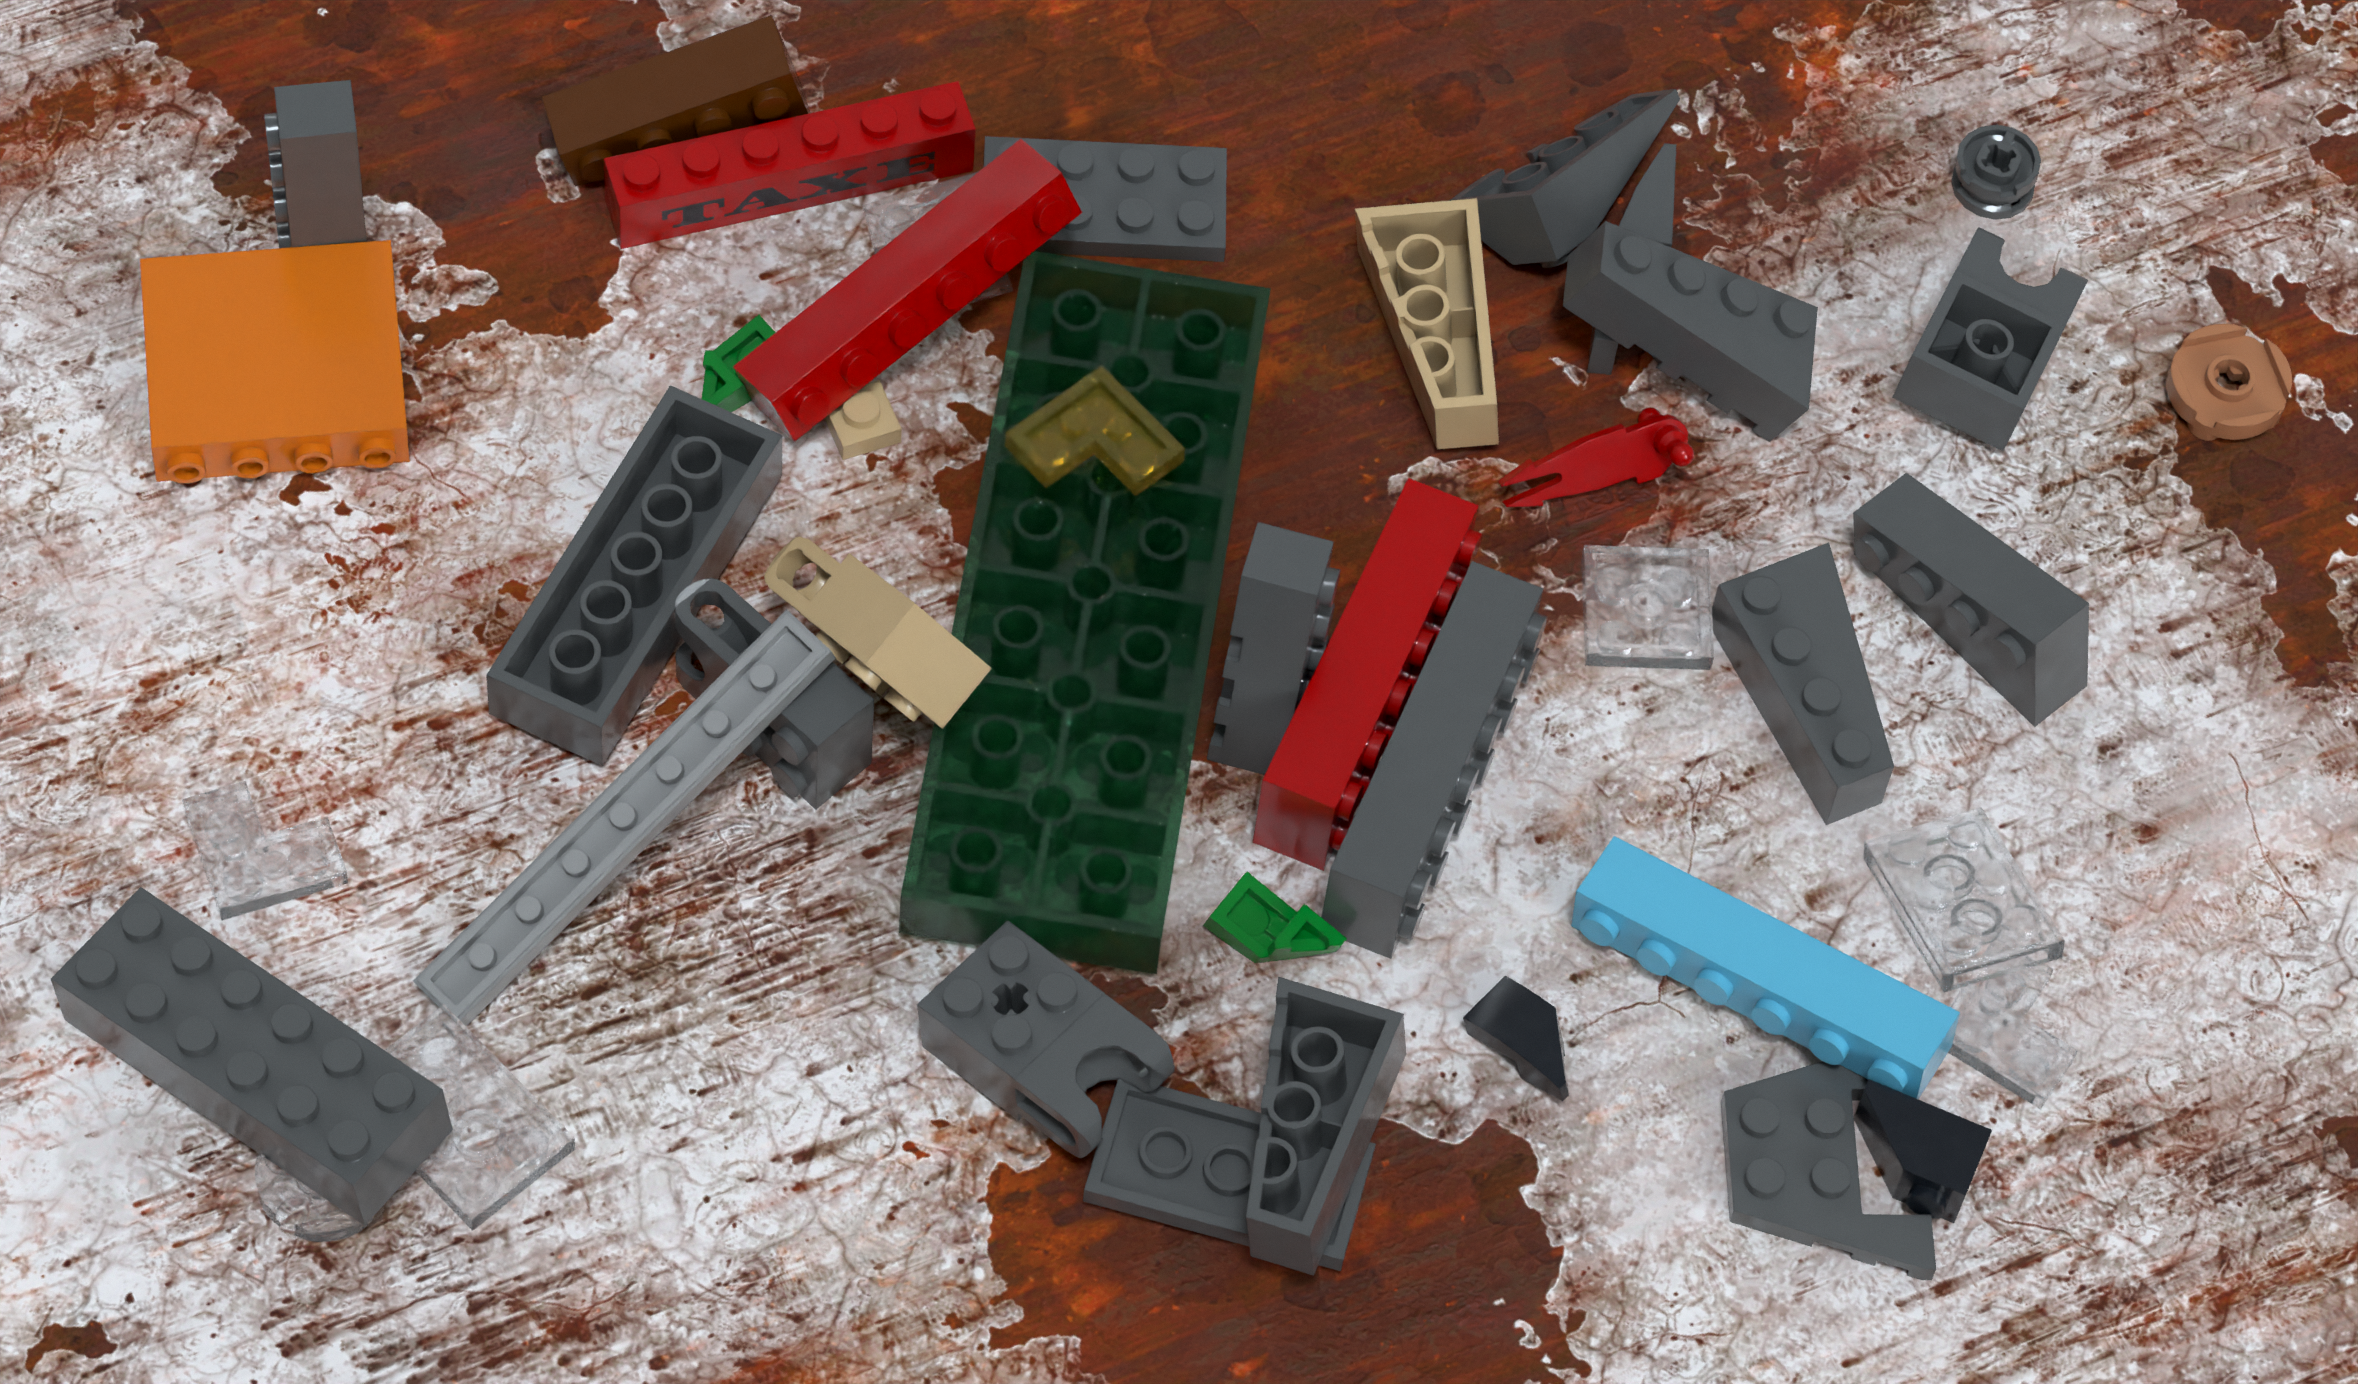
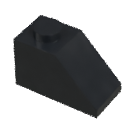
[1854,1079,1992,1223]

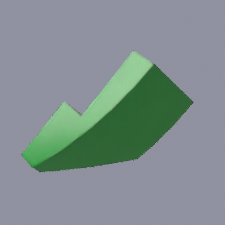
[701,314,776,412]
[1203,871,1347,963]

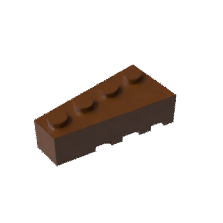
[542,15,810,186]

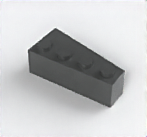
[264,80,367,248]
[1563,221,1818,442]
[1853,473,2089,727]
[1207,522,1341,775]
[1708,542,1894,825]
[1246,977,1406,1276]

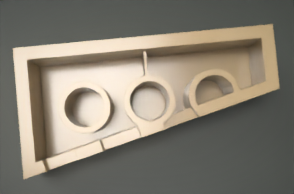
[1355,198,1499,449]

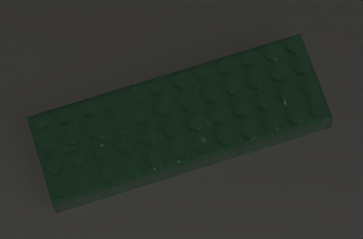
[899,251,1271,974]

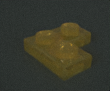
[1005,366,1185,496]

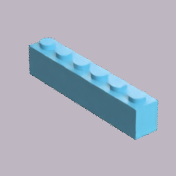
[1571,836,1960,1099]

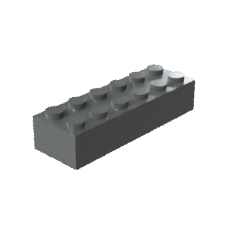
[486,385,783,766]
[1321,561,1548,959]
[51,887,453,1226]

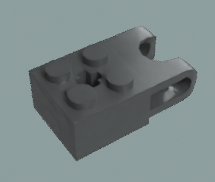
[1892,227,2088,451]
[675,578,874,810]
[917,920,1175,1158]

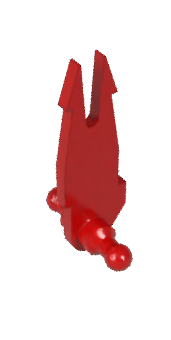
[1498,407,1694,507]

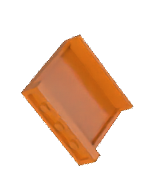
[140,240,410,483]

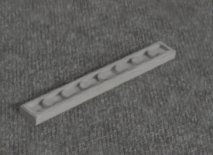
[413,609,836,1030]

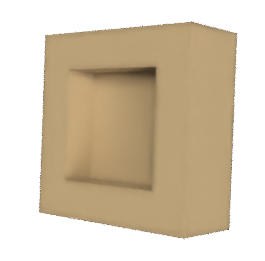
[824,380,902,460]

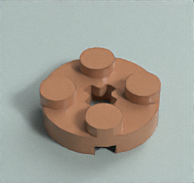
[2166,324,2292,441]

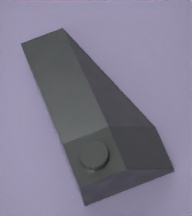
[1449,89,1680,268]

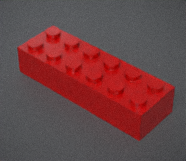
[1253,478,1483,871]

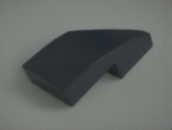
[1463,976,1569,1101]

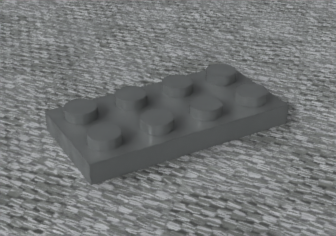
[983,136,1227,262]
[1083,1079,1376,1271]

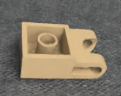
[764,537,992,729]

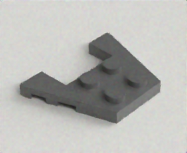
[1721,1061,1936,1280]

